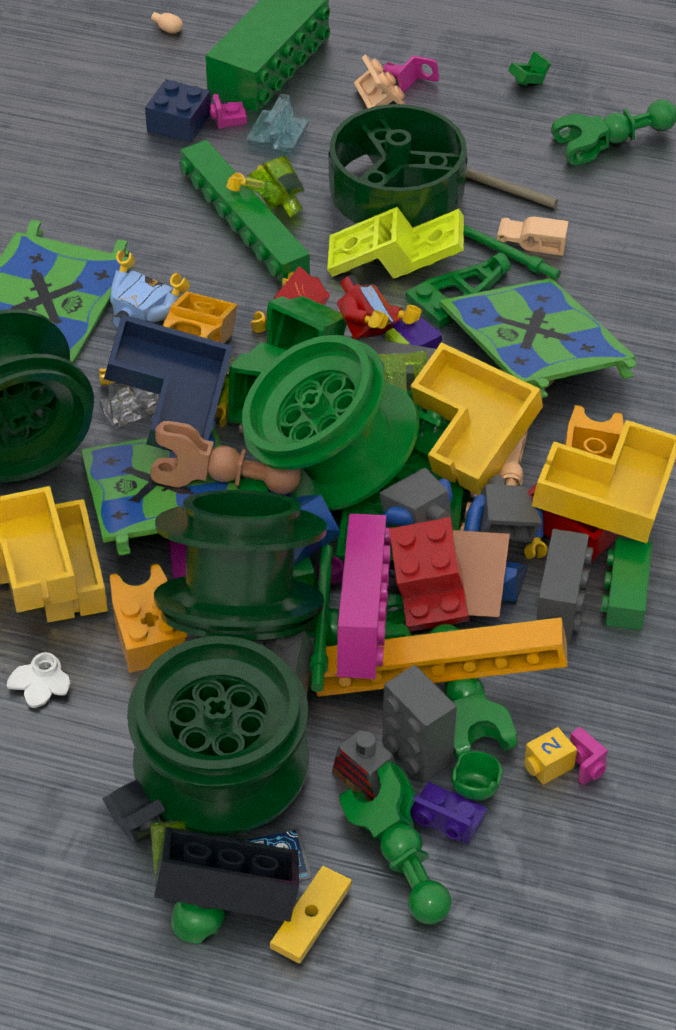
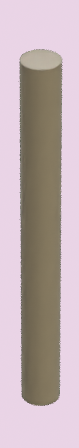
[466,167,558,209]

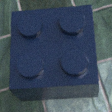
[145,79,211,142]

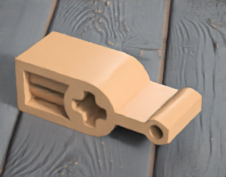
[497,217,569,256]

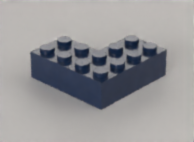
[104,315,233,451]

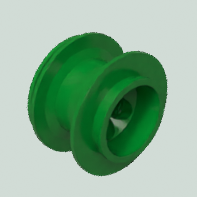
[242,335,419,511]

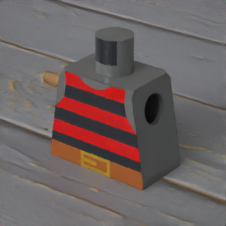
[332,730,395,802]

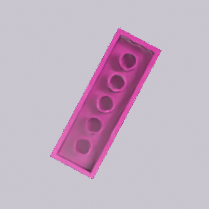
[337,514,391,679]

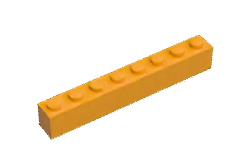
[311,617,567,697]

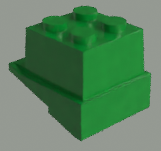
[265,296,347,350]
[227,342,286,424]

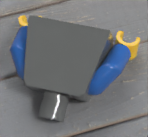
[380,468,453,528]
[464,475,548,559]

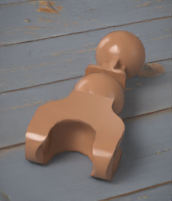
[150,421,301,495]

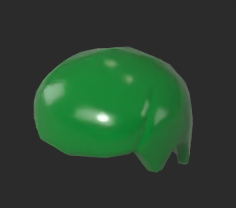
[451,751,503,801]
[170,902,225,944]

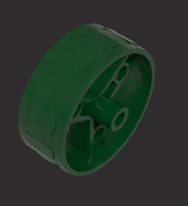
[328,104,468,228]

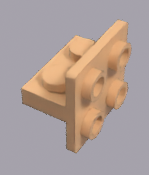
[353,54,406,108]

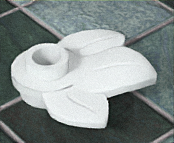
[7,652,70,708]

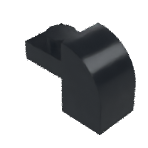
[102,779,165,842]

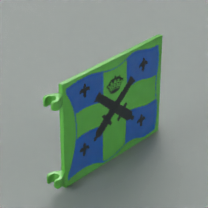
[0,220,129,364]
[439,278,636,398]
[81,427,237,555]

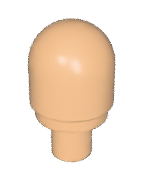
[151,12,183,34]
[499,462,523,486]

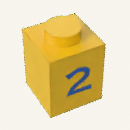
[524,727,577,785]

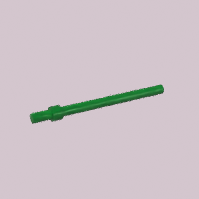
[464,224,561,280]
[309,545,333,692]

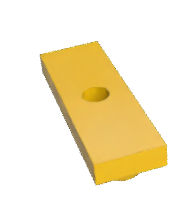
[270,865,352,964]

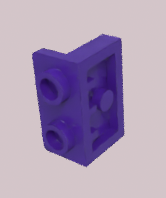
[410,782,487,844]

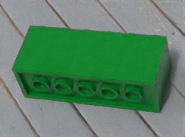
[205,0,330,112]

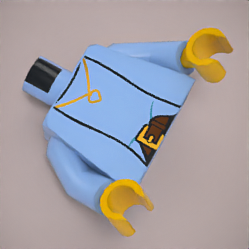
[110,250,190,328]

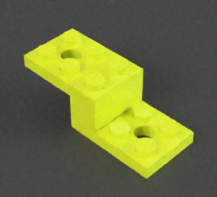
[327,207,464,279]

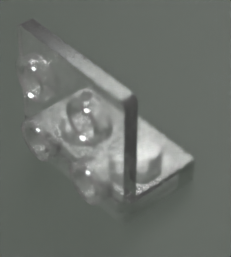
[99,382,159,429]

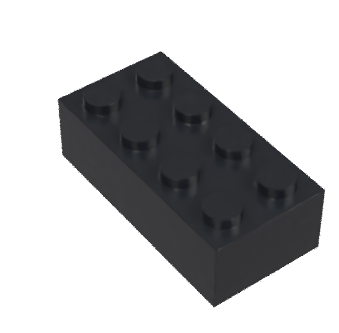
[154,826,299,922]

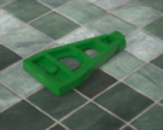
[406,252,511,329]

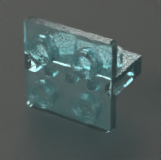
[247,94,308,152]

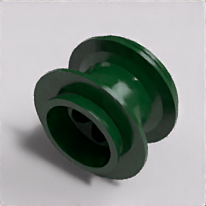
[0,309,94,483]
[154,490,327,641]
[127,636,309,835]

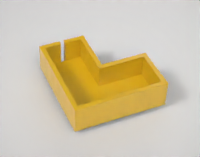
[410,342,543,495]
[532,420,676,543]
[0,486,78,613]
[0,499,108,623]

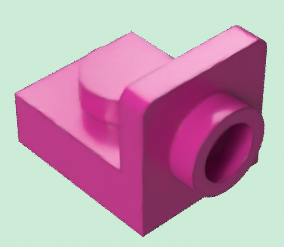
[209,94,247,128]
[570,726,608,786]

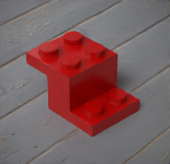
[389,517,470,632]

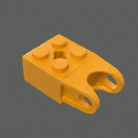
[163,291,238,343]
[564,405,624,459]
[109,564,188,673]

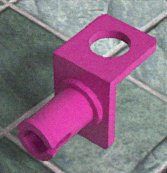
[383,55,440,93]

